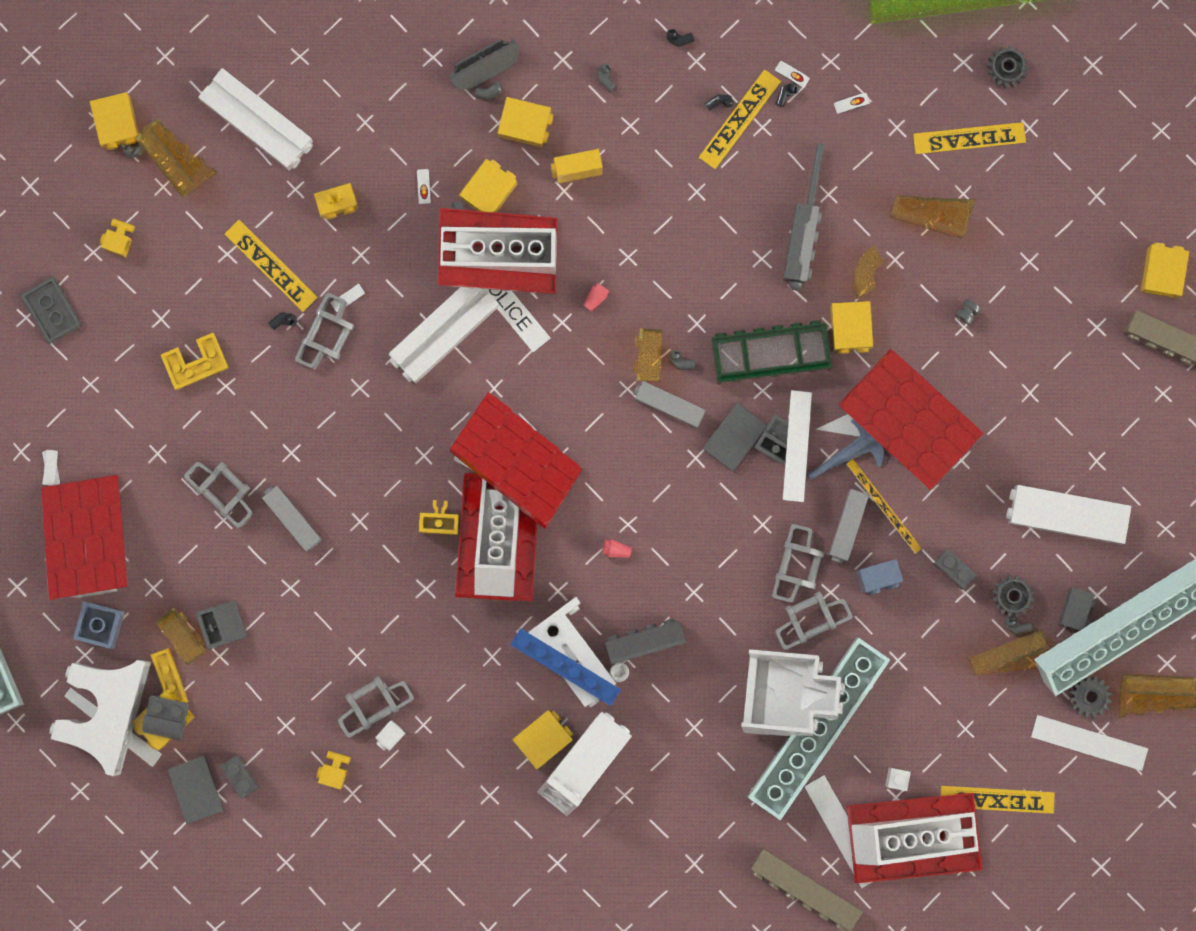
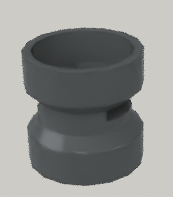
[955,299,982,325]

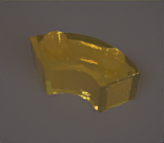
[852,245,884,299]
[633,328,662,382]
[156,608,206,665]

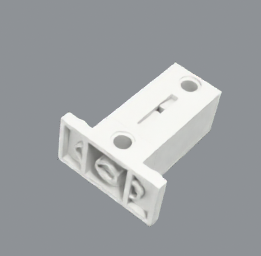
[528,597,616,708]
[537,712,632,816]

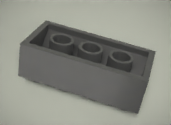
[605,618,687,665]

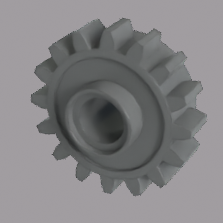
[986,46,1029,89]
[991,575,1035,617]
[1069,676,1113,718]

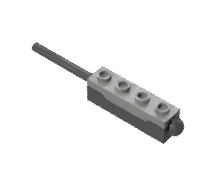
[783,143,825,291]

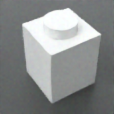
[375,720,406,751]
[885,767,911,791]

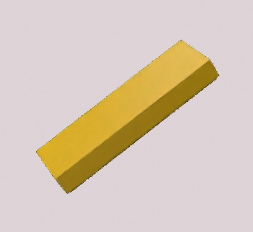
[151,648,189,703]

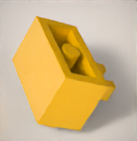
[314,183,358,220]
[419,500,460,535]

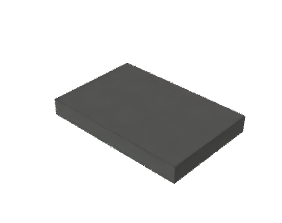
[20,276,83,345]
[702,403,767,472]
[168,756,224,824]

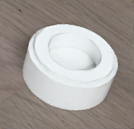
[610,662,629,682]

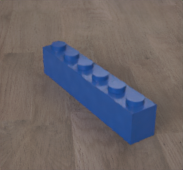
[510,628,621,706]

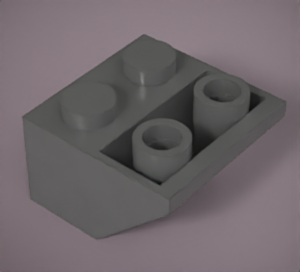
[196,601,248,650]

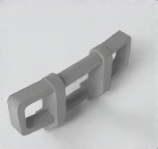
[295,293,355,370]
[184,462,253,528]
[772,524,825,603]
[775,591,853,650]
[338,676,414,738]

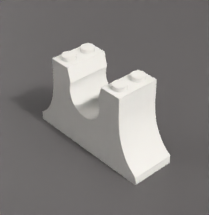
[49,660,151,776]

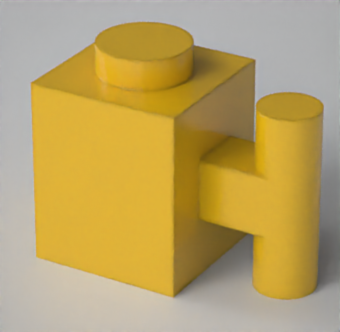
[100,218,135,258]
[316,751,351,789]

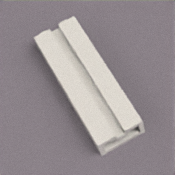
[198,68,313,171]
[389,287,499,384]
[1006,485,1131,545]

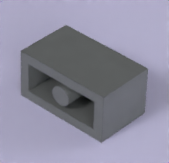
[932,549,977,590]
[1058,587,1096,631]
[220,755,260,799]

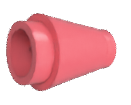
[583,282,609,311]
[602,539,632,558]

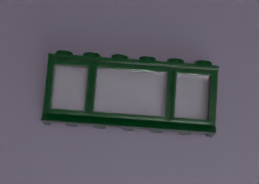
[711,320,833,385]

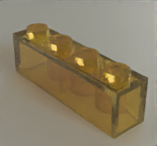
[135,119,218,198]
[889,195,975,239]
[967,630,1049,676]
[1119,674,1196,718]

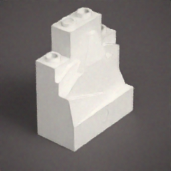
[741,649,845,736]

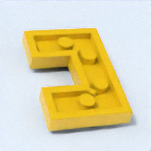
[161,332,229,390]

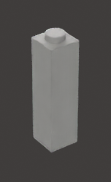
[633,381,706,429]
[262,486,322,552]
[828,489,869,563]

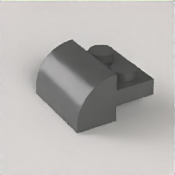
[755,414,789,466]
[143,695,189,741]

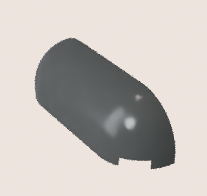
[449,39,519,89]

